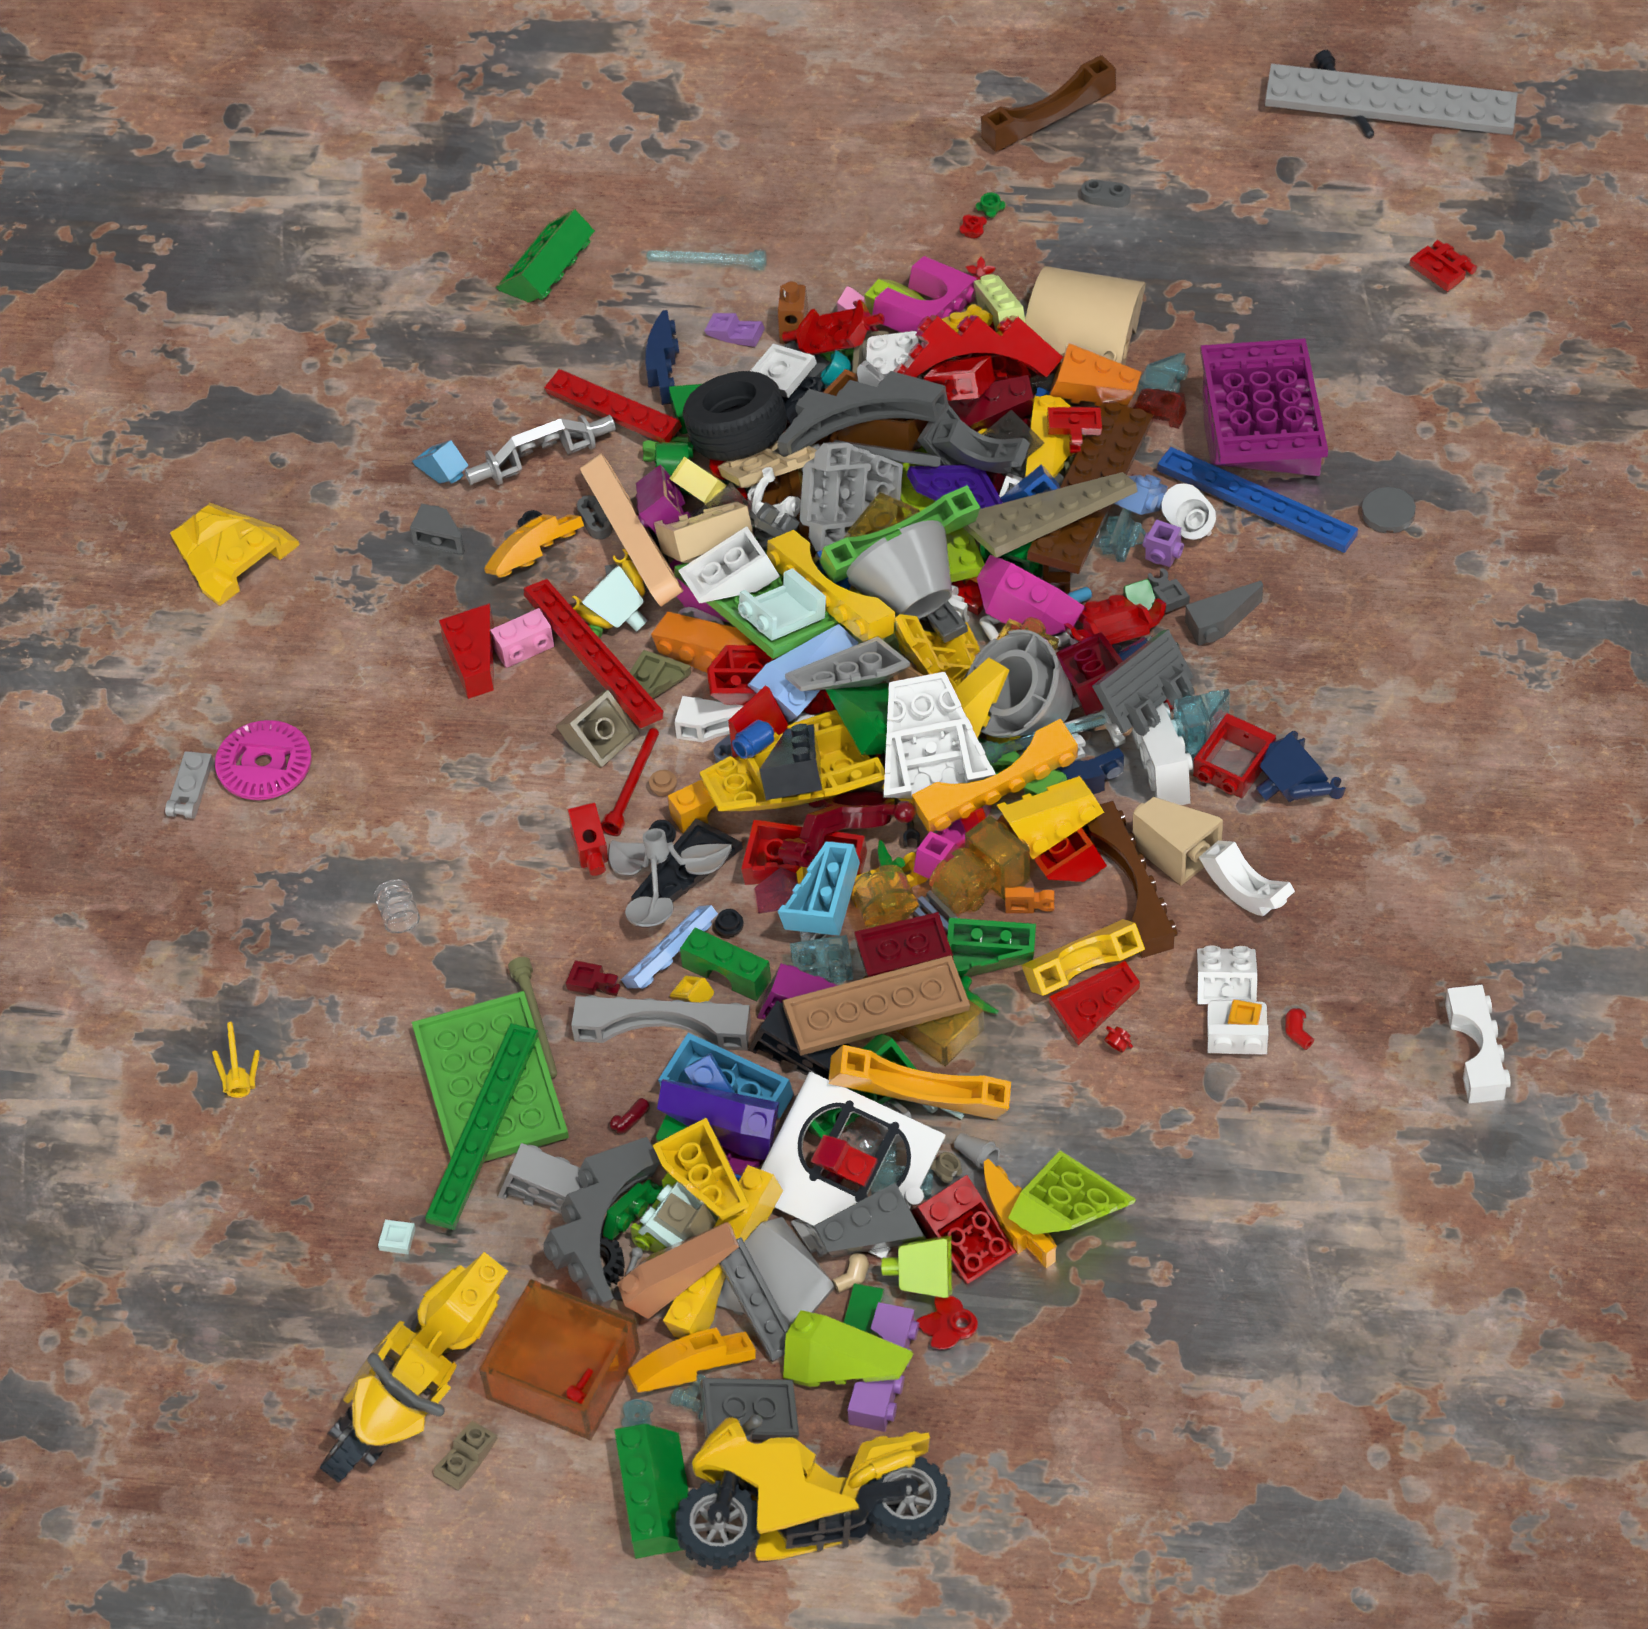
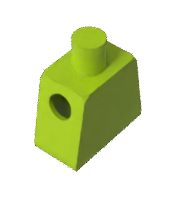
[881,1236,952,1298]

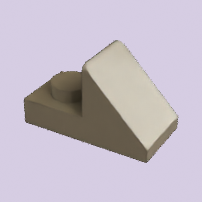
[653,1192,716,1241]

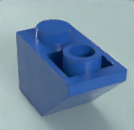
[1000,464,1060,503]

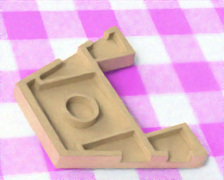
[718,432,817,488]

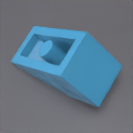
[412,440,469,484]

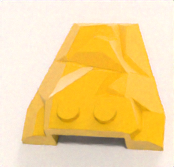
[170,503,299,606]
[895,614,980,689]

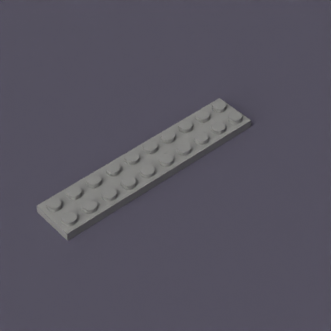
[1265,64,1517,135]

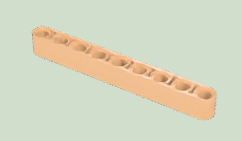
[580,453,684,607]

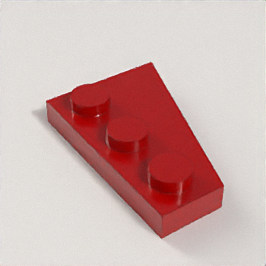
[1049,961,1140,1045]

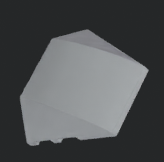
[716,1217,835,1328]

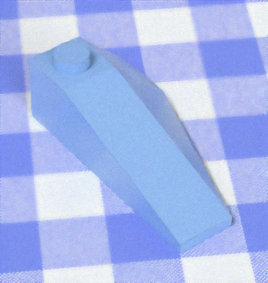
[748,624,859,723]

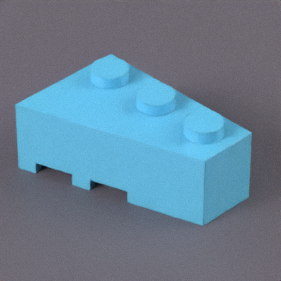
[778,841,860,936]

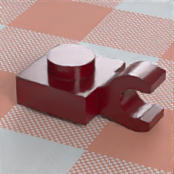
[566,960,621,996]

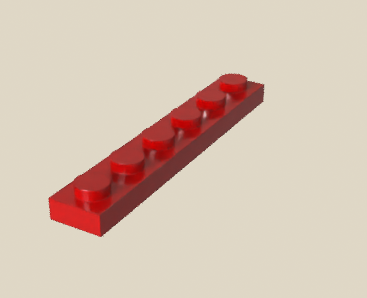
[544,369,682,443]

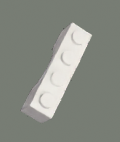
[1445,985,1510,1104]

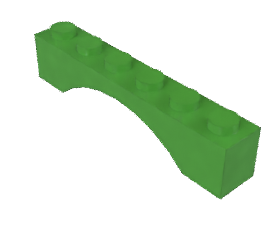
[820,485,980,583]

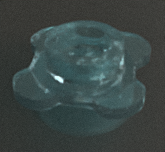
[621,1399,654,1427]

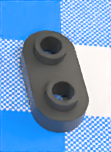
[1081,179,1131,208]

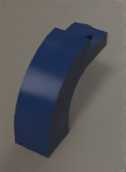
[1023,745,1124,794]

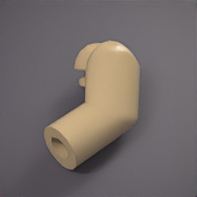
[833,1253,869,1293]

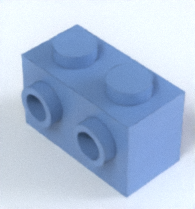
[1114,474,1168,515]

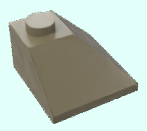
[556,690,640,768]

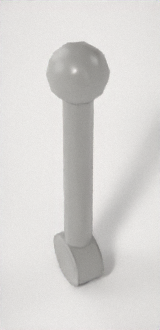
[614,1247,643,1300]

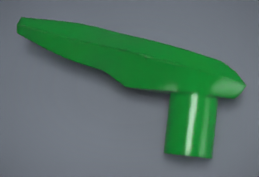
[878,840,905,881]
[961,976,999,1014]

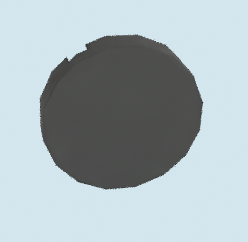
[1362,487,1416,533]

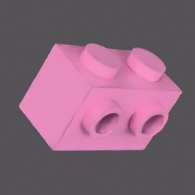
[490,608,554,668]

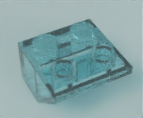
[1174,689,1230,758]

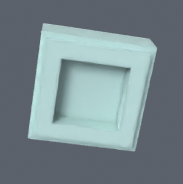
[378,1219,416,1254]

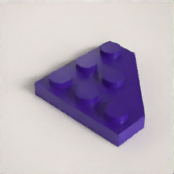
[907,465,1003,509]

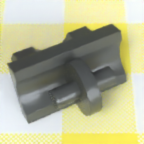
[749,502,800,550]

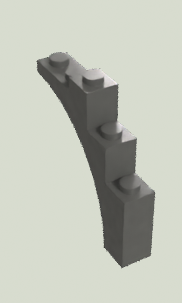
[777,371,949,457]
[543,1137,660,1317]

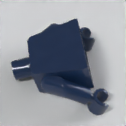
[1256,731,1346,802]

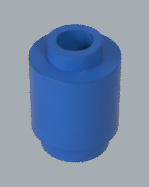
[732,720,774,759]

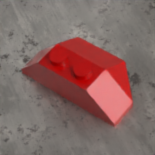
[707,645,784,705]

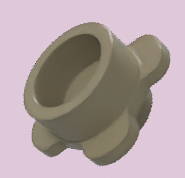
[930,1152,962,1183]

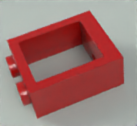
[924,355,995,401]
[1193,713,1276,799]

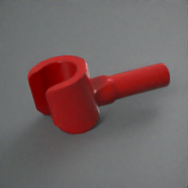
[566,1368,593,1410]

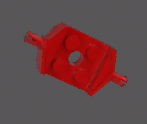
[782,300,885,355]

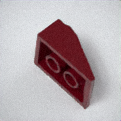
[1056,632,1123,716]

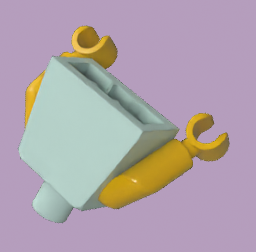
[572,549,648,631]

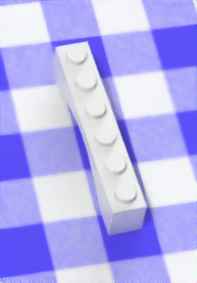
[675,696,815,743]

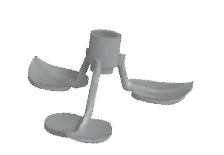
[609,828,732,927]

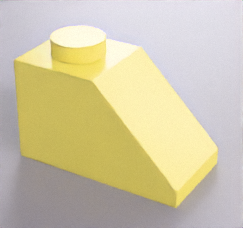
[669,457,733,507]

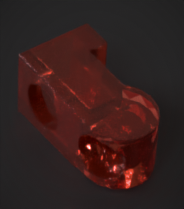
[1133,388,1187,429]

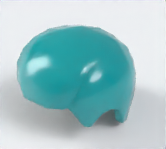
[821,350,852,390]

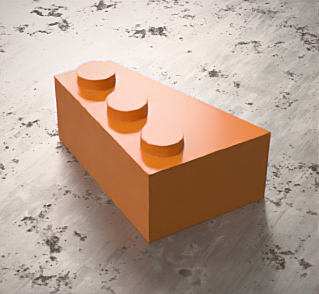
[1049,343,1141,406]

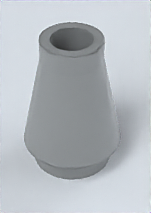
[954,1133,1000,1169]

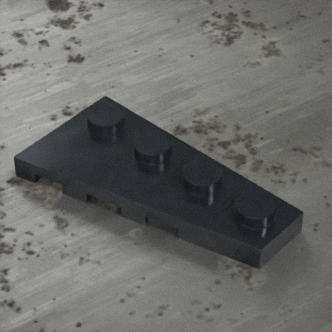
[631,818,743,902]

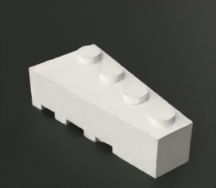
[1132,703,1193,805]

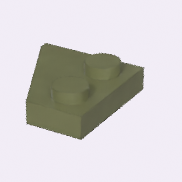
[630,650,691,698]

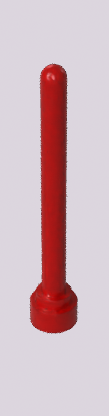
[601,728,659,836]

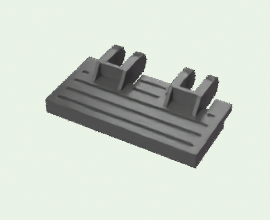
[1092,629,1195,736]

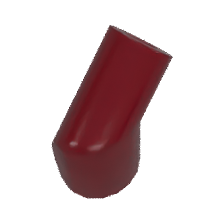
[610,1098,650,1134]

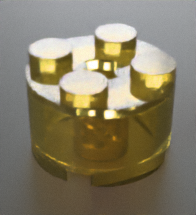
[929,848,998,914]
[852,865,919,927]

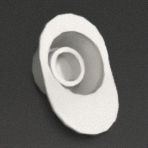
[1162,483,1216,540]

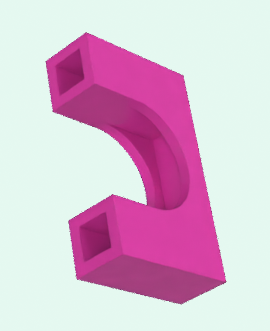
[872,256,977,340]

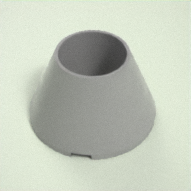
[846,520,952,619]
[967,629,1073,738]

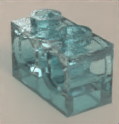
[790,935,853,983]

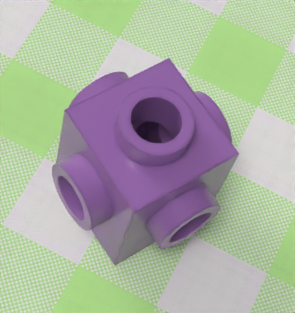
[1143,519,1184,567]

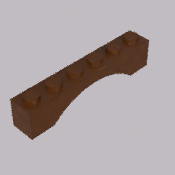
[981,55,1116,152]
[1082,801,1178,958]

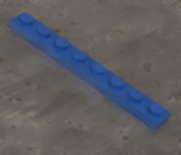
[1157,447,1358,553]

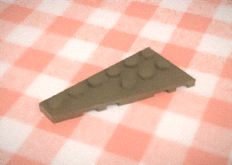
[963,472,1138,558]

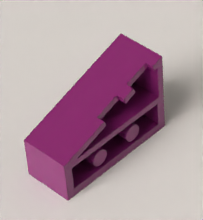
[636,464,691,534]
[757,963,838,1020]

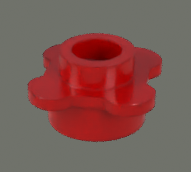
[959,214,987,239]
[1104,1026,1133,1053]

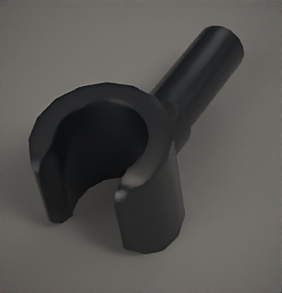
[903,820,920,848]

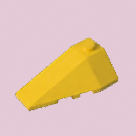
[1025,395,1085,478]
[653,1118,750,1220]

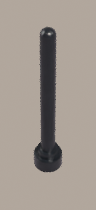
[1313,50,1374,139]

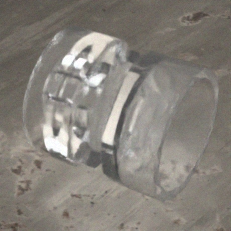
[374,879,420,934]

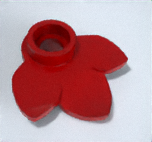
[916,1296,978,1349]

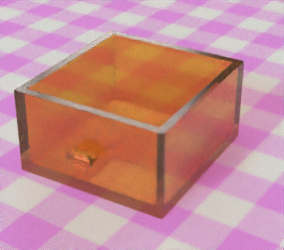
[479,1279,641,1441]

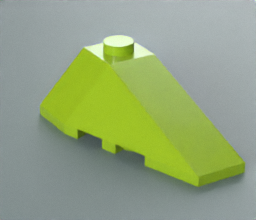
[783,1310,913,1387]

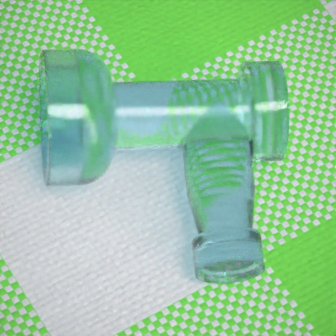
[670,1374,706,1423]

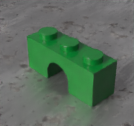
[680,928,771,1002]

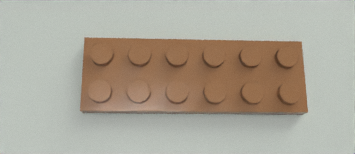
[783,956,970,1056]

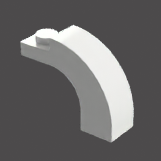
[1199,840,1295,916]

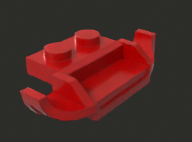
[1064,595,1166,645]

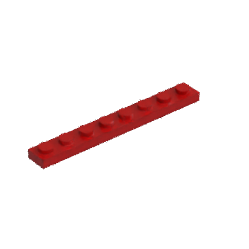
[524,579,664,729]

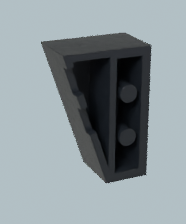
[759,724,822,800]
[748,1000,853,1080]

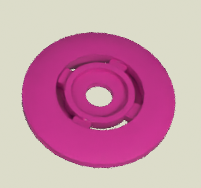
[215,720,312,800]

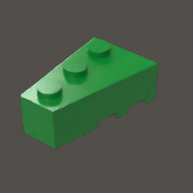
[947,918,1036,979]

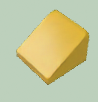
[670,976,714,1003]

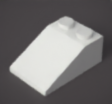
[678,526,780,603]

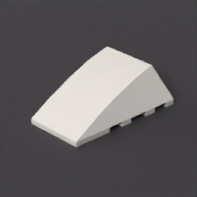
[884,672,996,799]

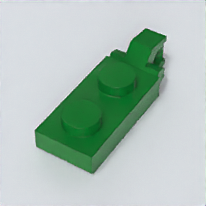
[603,1179,663,1240]

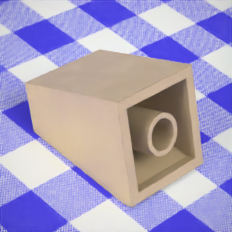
[1133,797,1223,886]

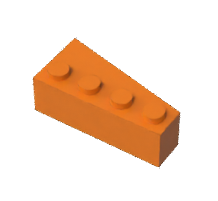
[651,611,756,673]

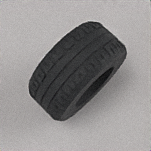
[682,371,788,461]

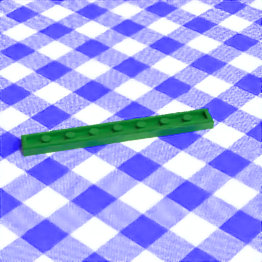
[425,1023,539,1230]

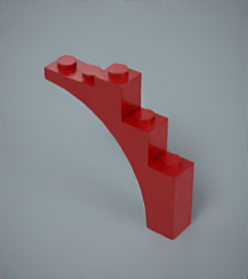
[893,315,1063,378]

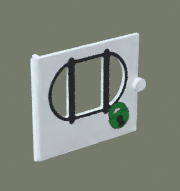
[761,1072,946,1259]

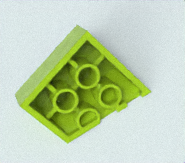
[1008,1150,1136,1235]

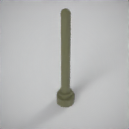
[508,957,557,1079]

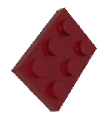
[854,912,953,978]

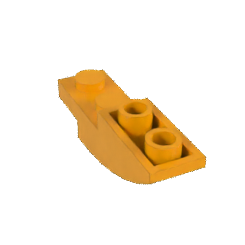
[484,514,584,577]
[984,1159,1056,1268]
[628,1327,756,1393]

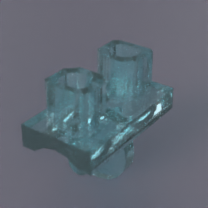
[1099,508,1146,562]

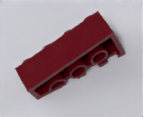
[948,375,1034,432]

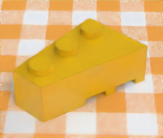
[997,776,1104,859]

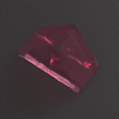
[755,867,798,914]

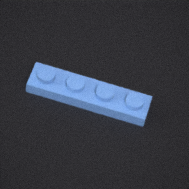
[621,905,718,989]

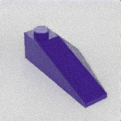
[657,1079,780,1160]

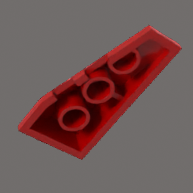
[1035,827,1107,882]

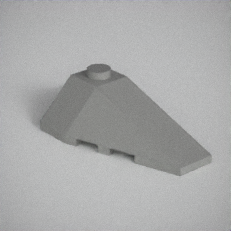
[785,636,910,691]

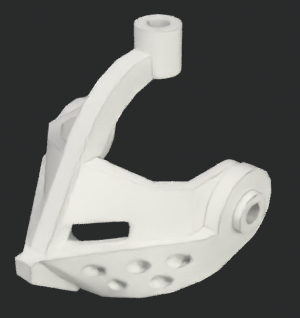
[747,467,801,532]

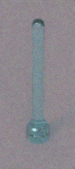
[646,250,767,270]
[981,715,1106,764]

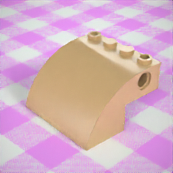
[1025,266,1146,365]

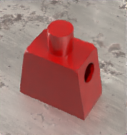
[568,802,608,876]

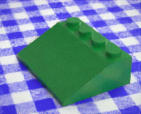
[825,683,889,755]

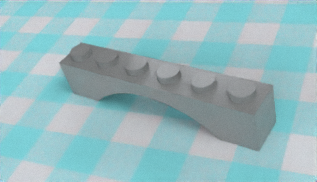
[571,995,751,1051]

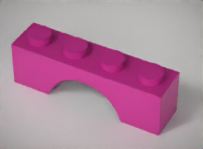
[913,805,992,883]

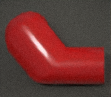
[1285,1008,1314,1050]

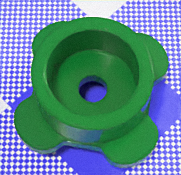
[976,192,1006,217]

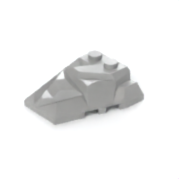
[800,442,903,551]

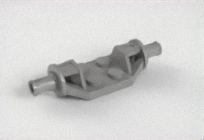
[464,415,616,485]

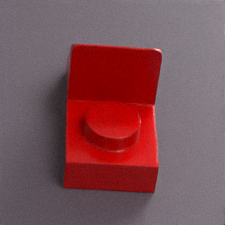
[811,1135,878,1188]

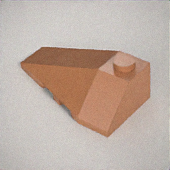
[617,1222,739,1319]

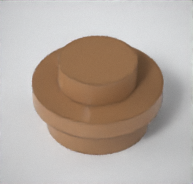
[649,770,677,797]

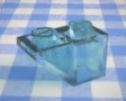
[1139,353,1189,408]

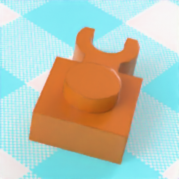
[1005,886,1054,913]

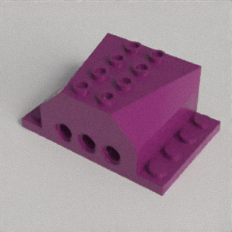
[1200,338,1328,476]

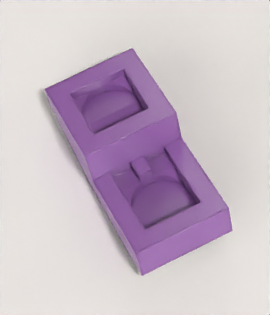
[704,313,765,346]

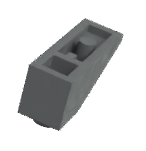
[1185,581,1263,646]

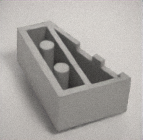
[498,1143,584,1214]

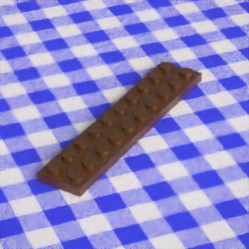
[1027,402,1154,574]

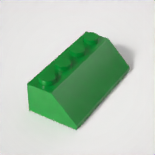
[496,209,595,303]
[614,1424,689,1559]

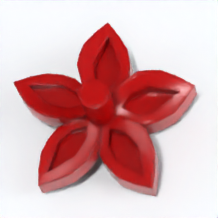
[966,256,996,280]

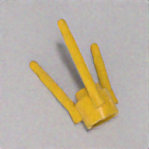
[212,1021,260,1098]

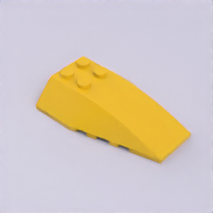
[699,710,885,811]

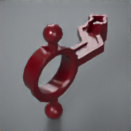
[778,791,916,867]

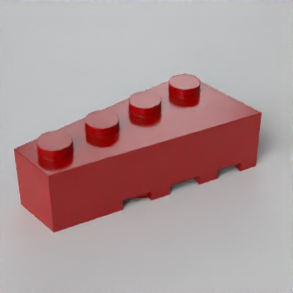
[741,820,867,885]

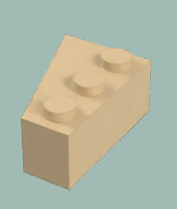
[654,502,754,563]

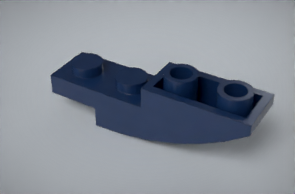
[645,310,680,405]

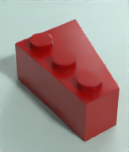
[439,603,494,699]

